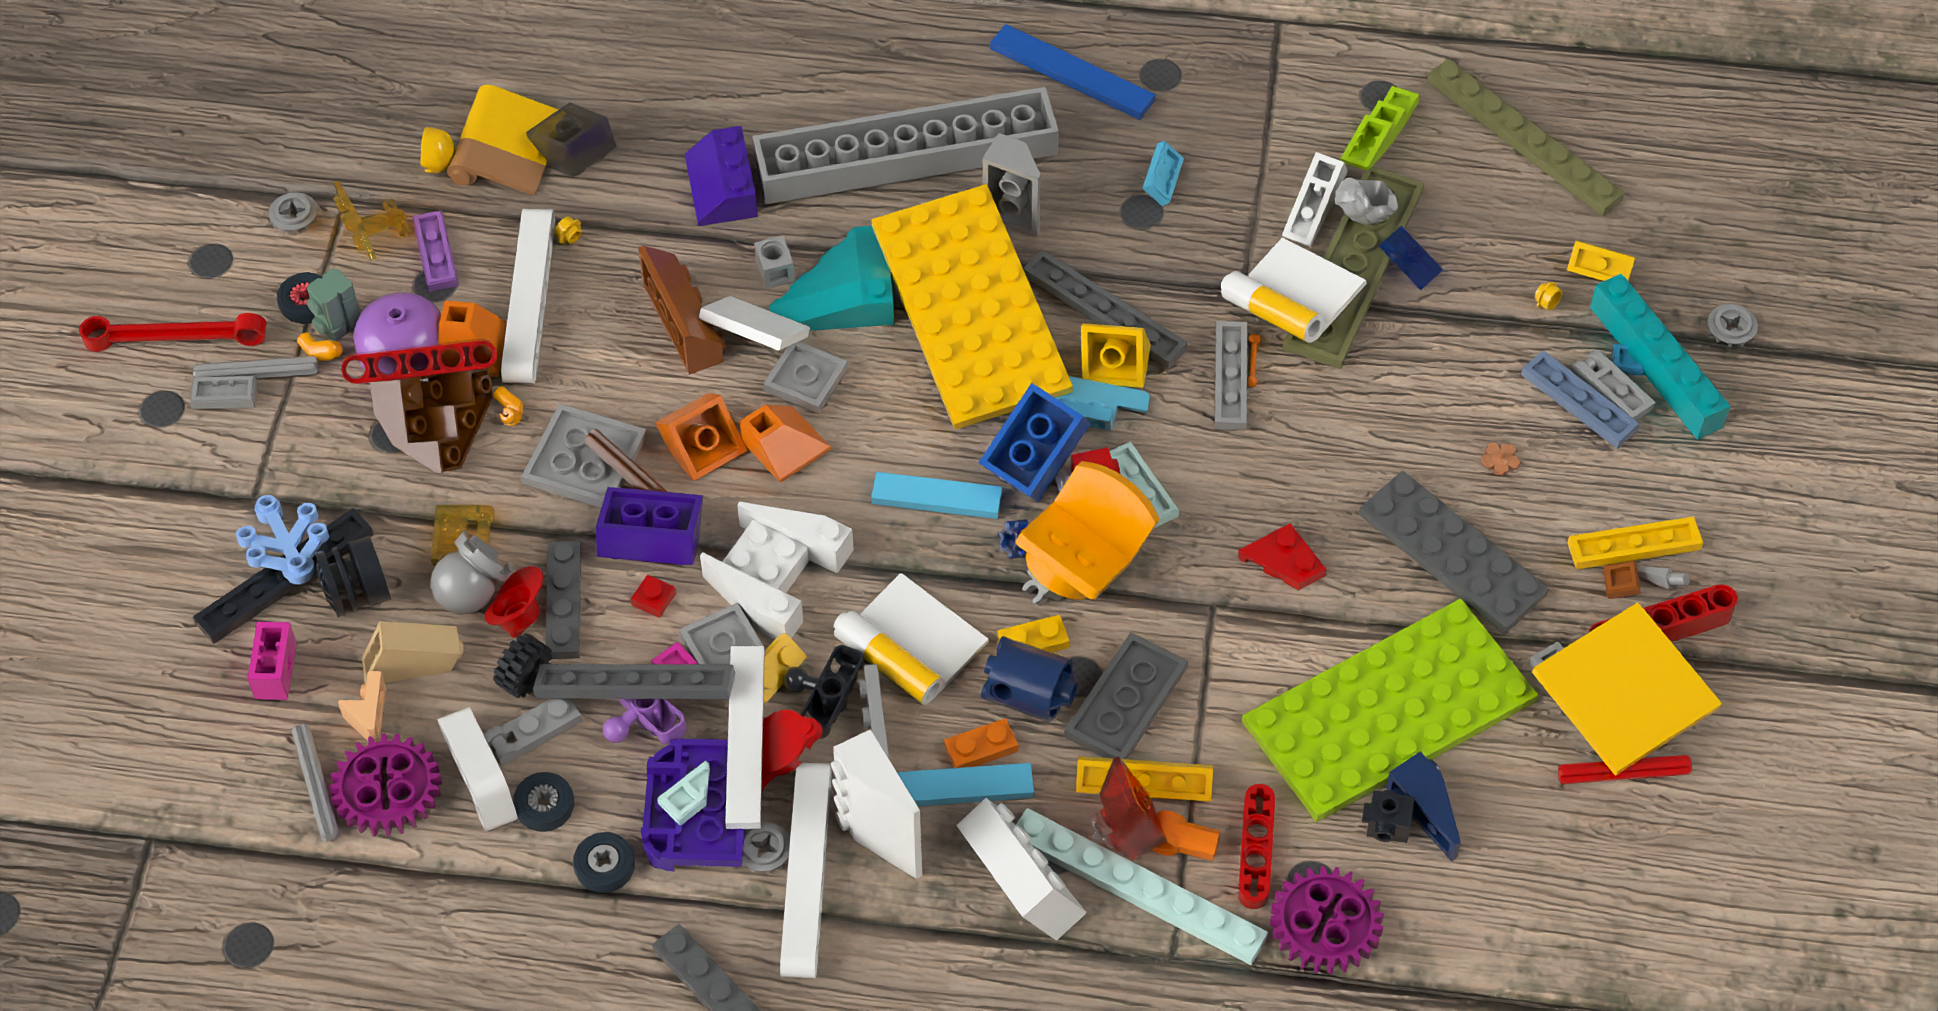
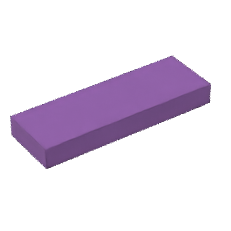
[412,210,459,292]

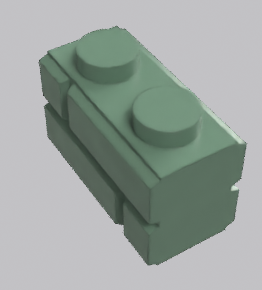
[306,268,360,341]

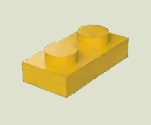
[1567,240,1636,281]
[997,614,1070,652]
[763,633,807,703]

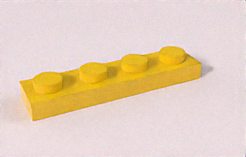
[1567,516,1703,570]
[1076,756,1213,801]

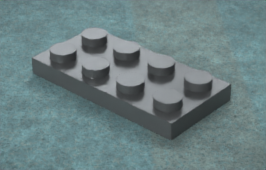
[1064,632,1188,759]

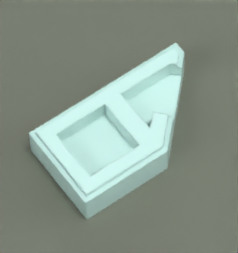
[657,761,710,826]

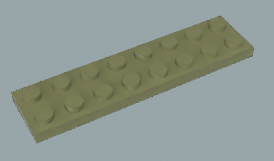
[1282,166,1425,369]

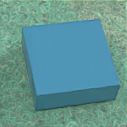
[1612,344,1644,376]

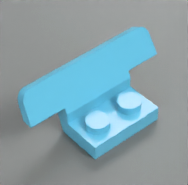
[1056,376,1150,431]

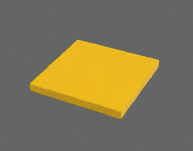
[1532,602,1722,776]

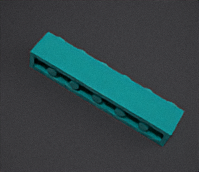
[1590,273,1730,440]

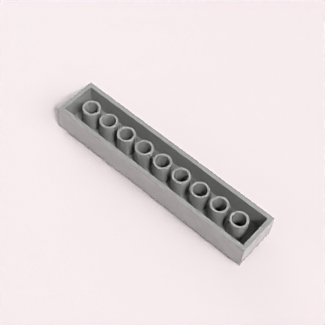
[753,87,1059,204]

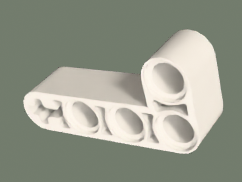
[437,707,518,832]

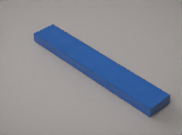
[990,24,1155,120]

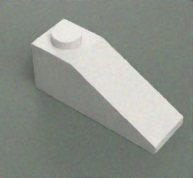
[1282,152,1348,247]

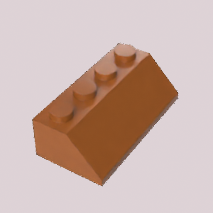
[638,246,726,375]

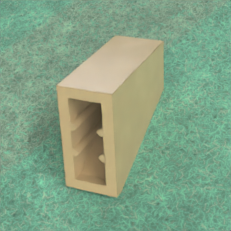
[362,621,463,684]

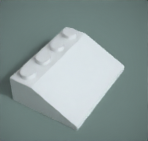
[831,729,922,879]

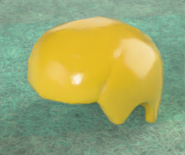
[420,127,455,174]

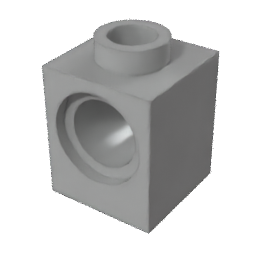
[754,235,795,289]

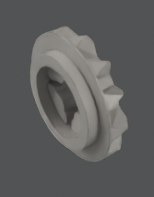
[269,192,318,234]
[1707,304,1758,347]
[742,823,790,875]

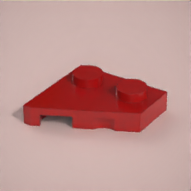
[1238,523,1327,590]

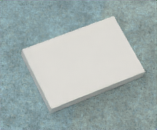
[699,296,810,351]

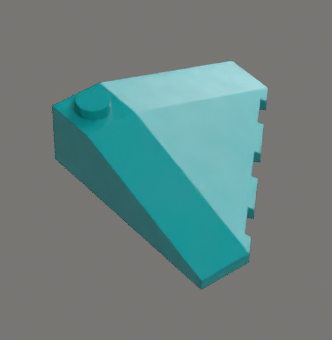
[769,226,894,331]

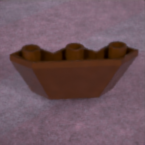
[370,367,492,473]

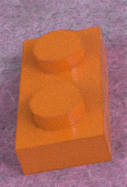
[944,718,1019,768]

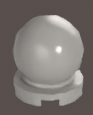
[430,530,514,615]

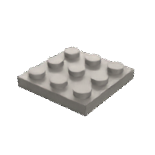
[521,403,647,508]

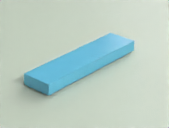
[871,472,1002,519]
[897,763,1034,806]

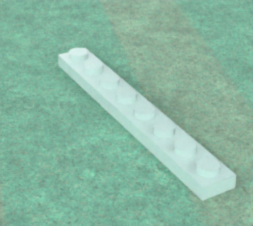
[1016,808,1268,965]

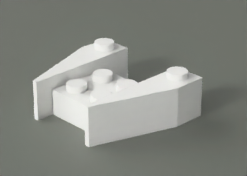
[700,502,854,640]

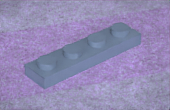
[1521,350,1640,448]

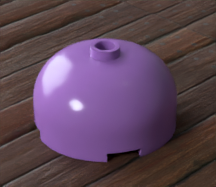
[354,292,442,373]

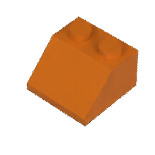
[655,393,747,481]

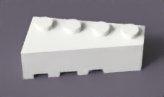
[956,798,1087,941]

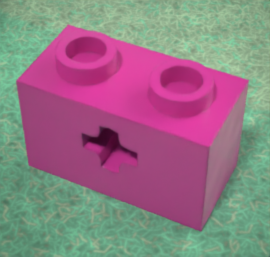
[247,622,297,700]

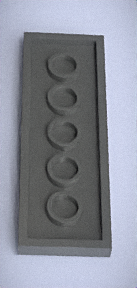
[1359,470,1549,634]

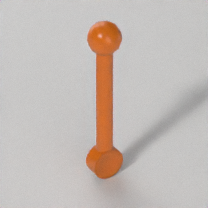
[1247,334,1261,387]

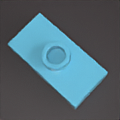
[1142,140,1184,206]

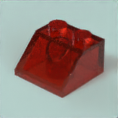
[1099,756,1167,861]

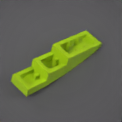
[1340,86,1419,171]

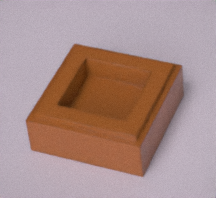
[1603,561,1641,599]

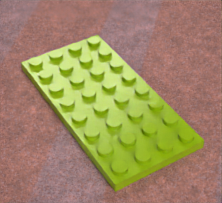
[1242,598,1538,823]

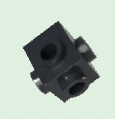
[1362,790,1414,843]

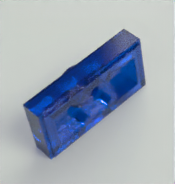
[1379,225,1443,290]

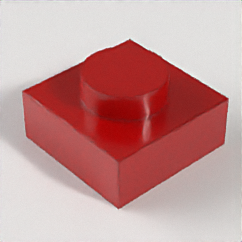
[631,574,676,618]

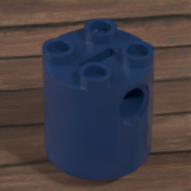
[981,636,1078,722]

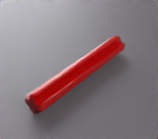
[1558,755,1692,785]

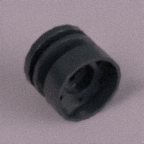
[315,535,391,617]

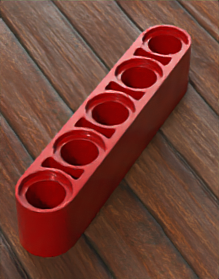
[341,339,497,384]
[1588,584,1738,642]

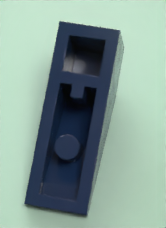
[1386,751,1461,861]

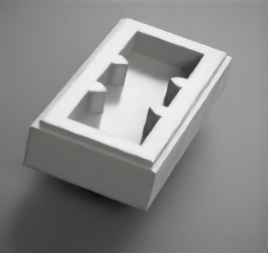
[190,376,257,409]

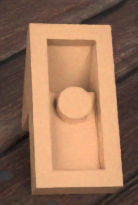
[338,671,386,743]

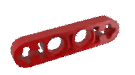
[1238,784,1275,909]

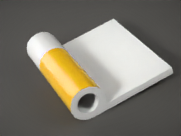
[1221,238,1367,343]
[834,573,989,705]

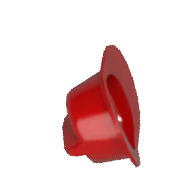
[485,566,544,638]

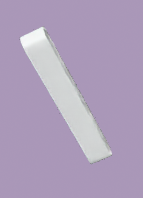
[501,209,555,383]
[780,762,832,978]

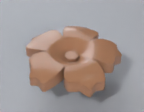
[1481,442,1521,476]

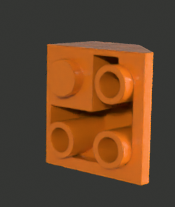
[438,301,507,377]
[740,404,831,483]

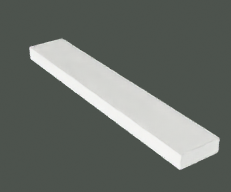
[726,646,765,829]

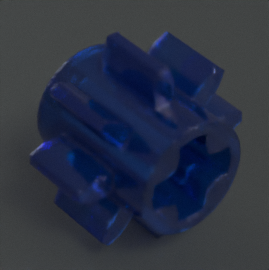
[998,519,1028,559]

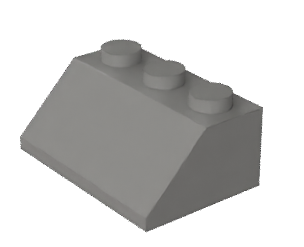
[983,133,1041,237]

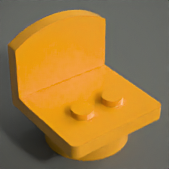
[1016,461,1160,600]

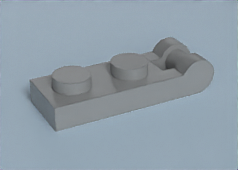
[1570,349,1656,421]
[484,698,582,764]

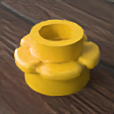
[554,216,582,245]
[1535,281,1563,311]

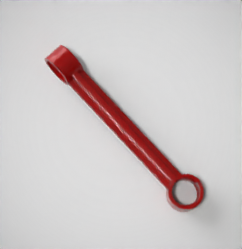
[79,313,267,352]

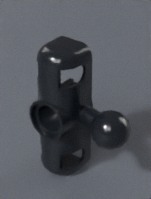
[783,645,864,739]

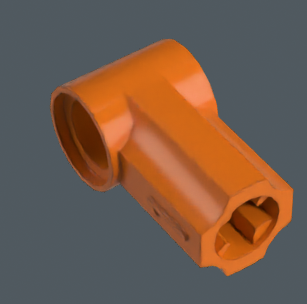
[1148,810,1221,861]

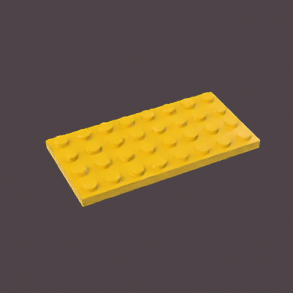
[871,184,1073,430]

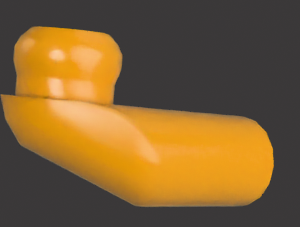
[297,332,343,362]
[493,386,524,426]

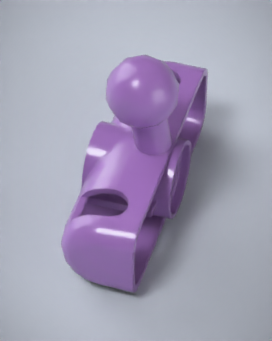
[603,699,687,746]

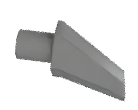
[1637,566,1690,590]

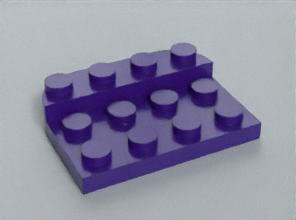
[641,739,745,872]

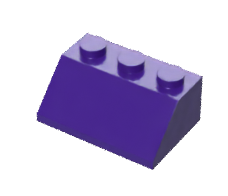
[685,126,758,226]
[596,487,703,565]

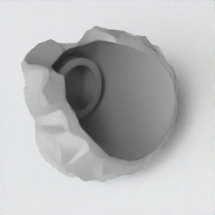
[1335,177,1398,225]

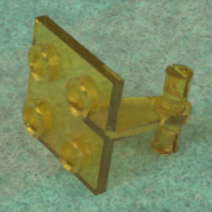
[333,180,412,261]

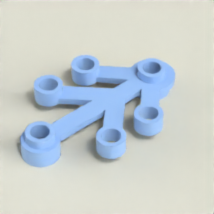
[236,495,329,584]

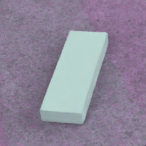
[1109,441,1179,528]

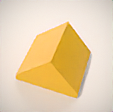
[1081,323,1151,388]

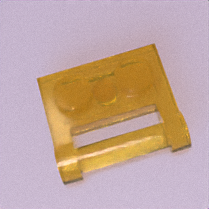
[431,505,495,566]

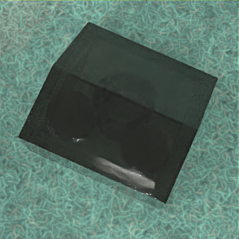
[526,102,617,177]

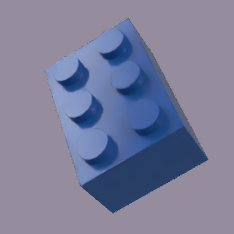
[978,383,1091,503]

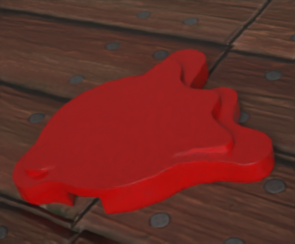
[761,710,823,793]

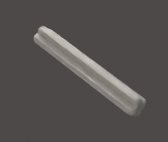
[193,356,318,378]
[292,723,340,842]

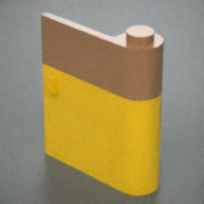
[447,85,565,196]

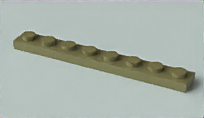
[1427,59,1624,216]

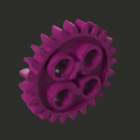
[330,733,442,837]
[1270,866,1384,975]

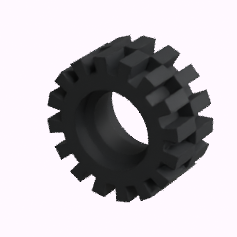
[493,633,553,698]

